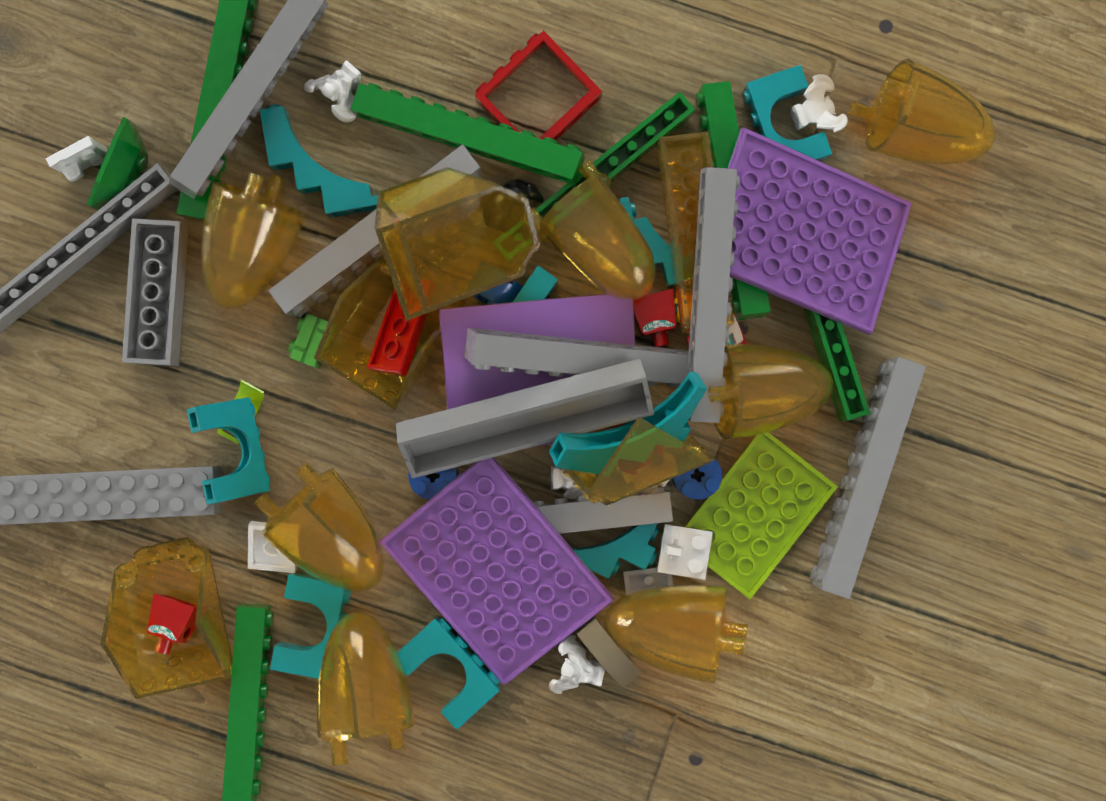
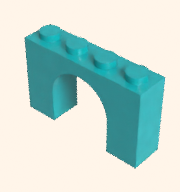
[742,64,832,162]
[186,397,270,505]
[270,572,352,680]
[392,616,501,730]

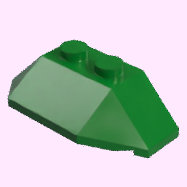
[86,117,148,210]

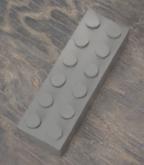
[122,218,189,367]

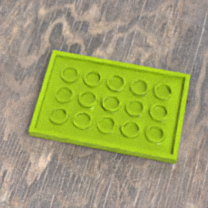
[684,428,838,599]

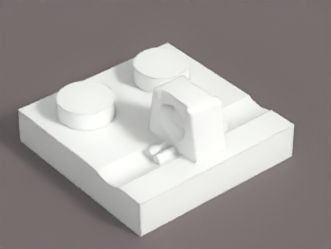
[45,136,108,182]
[248,521,299,573]
[657,524,713,580]

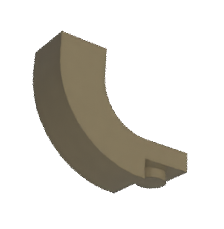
[576,616,642,688]

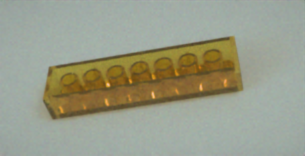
[657,132,734,333]

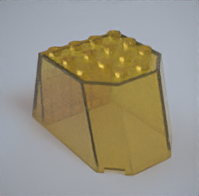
[374,167,540,321]

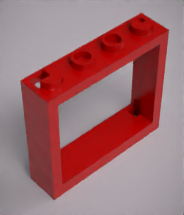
[475,30,602,141]

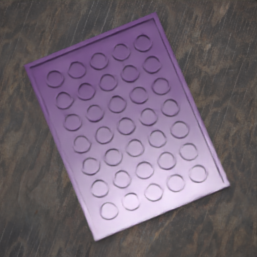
[727,127,912,335]
[439,292,635,447]
[379,457,614,685]

